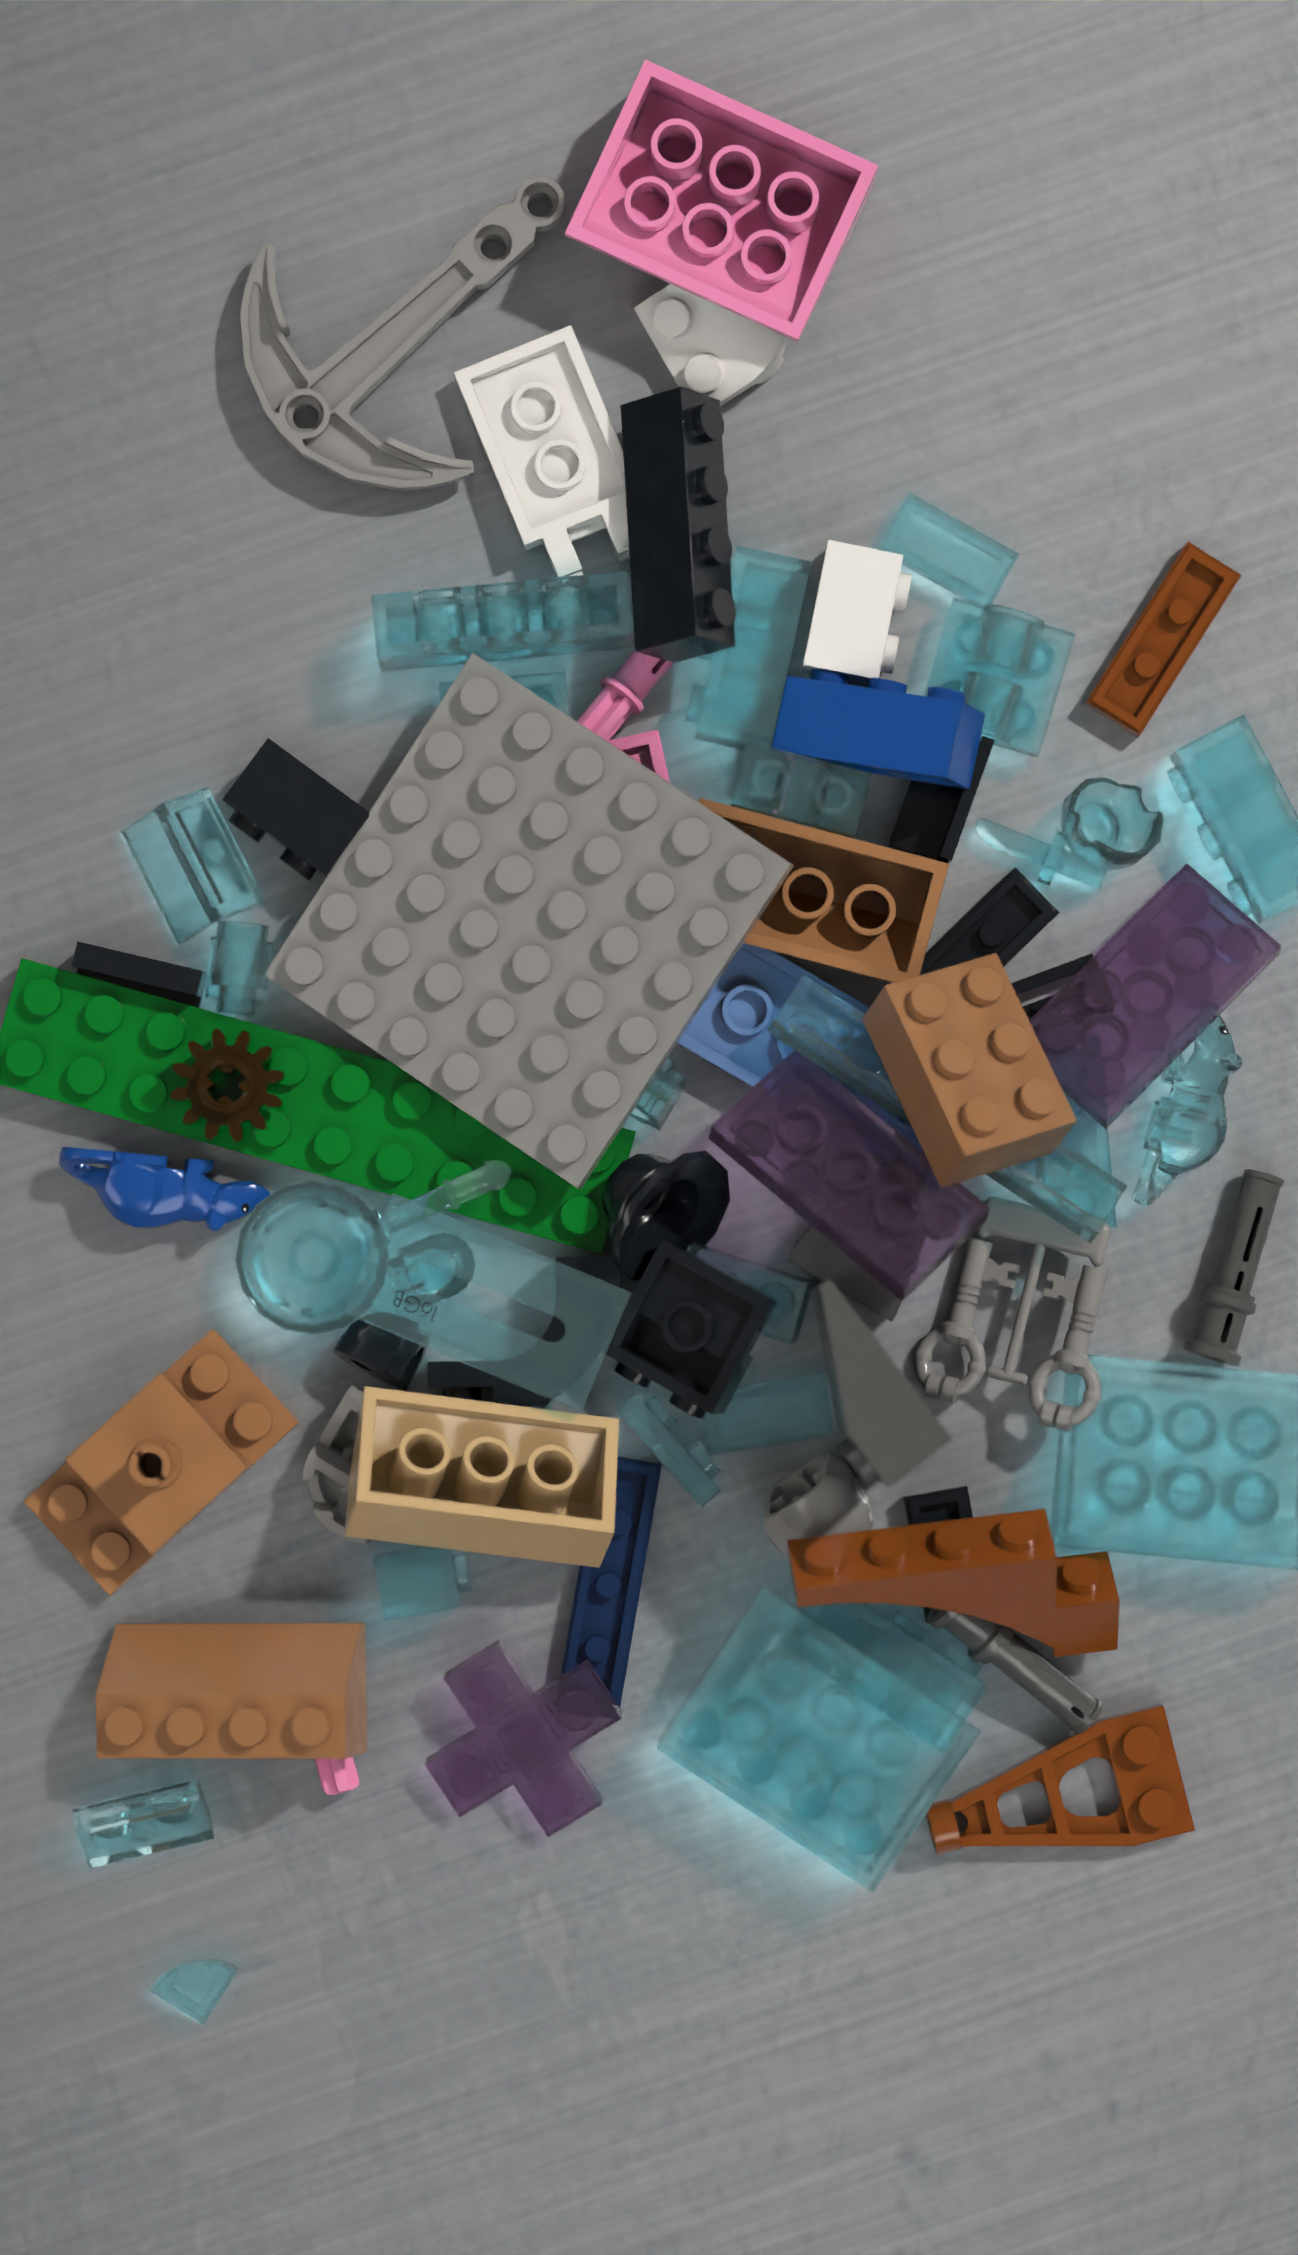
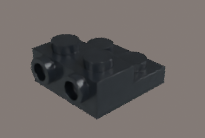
[602,1239,778,1419]

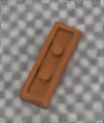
[1085,542,1241,738]

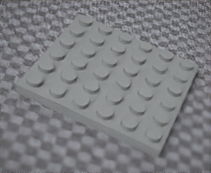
[263,653,794,1188]

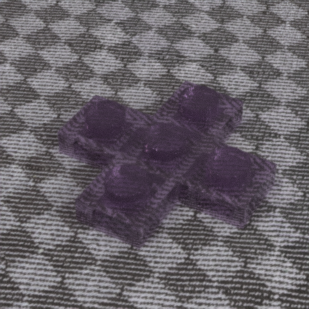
[425,1639,622,1837]

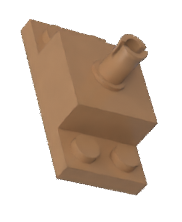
[23,1328,300,1596]

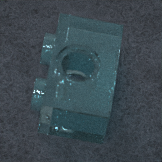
[731,741,872,839]

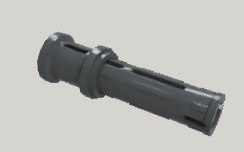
[1184,1169,1284,1366]
[927,1608,1103,1734]

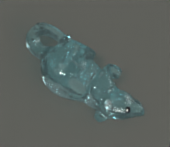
[1131,1006,1243,1206]

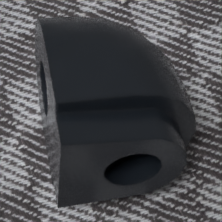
[333,1312,429,1391]

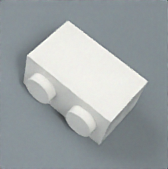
[801,540,912,687]

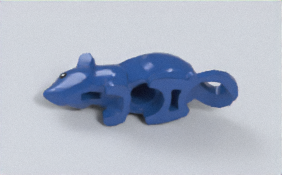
[59,1147,270,1231]

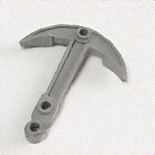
[240,176,566,491]

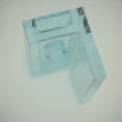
[121,787,265,945]

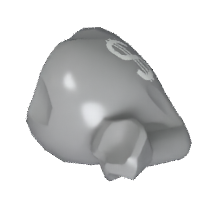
[763,1452,873,1559]

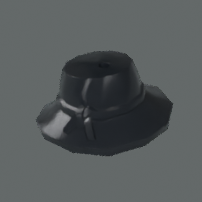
[602,1150,730,1280]

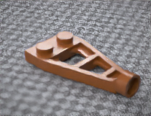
[924,1704,1195,1855]

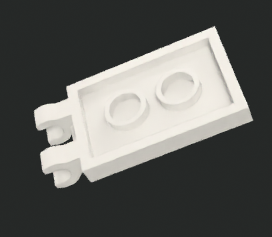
[454,325,630,587]

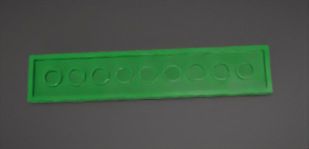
[0,958,636,1254]

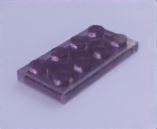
[1029,863,1282,1129]
[708,1048,990,1301]

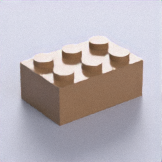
[862,953,1077,1188]

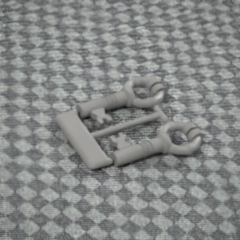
[914,1197,1111,1432]

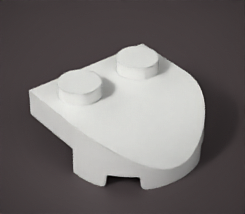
[634,284,787,406]

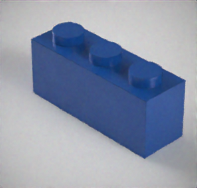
[771,669,985,790]

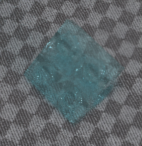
[923,597,1075,758]

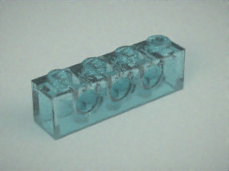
[371,571,634,672]

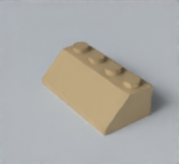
[345,1386,619,1568]

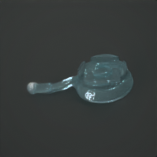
[235,1160,511,1335]

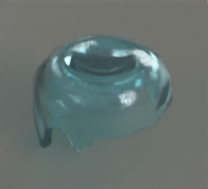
[1061,777,1164,871]

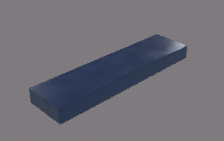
[555,1456,662,1717]

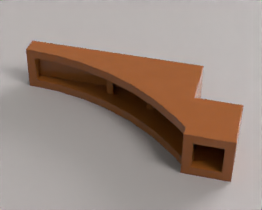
[787,1509,1120,1657]

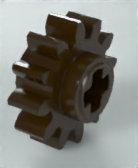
[170,1029,285,1143]

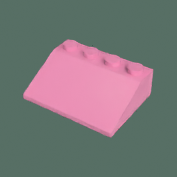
[565,59,878,342]

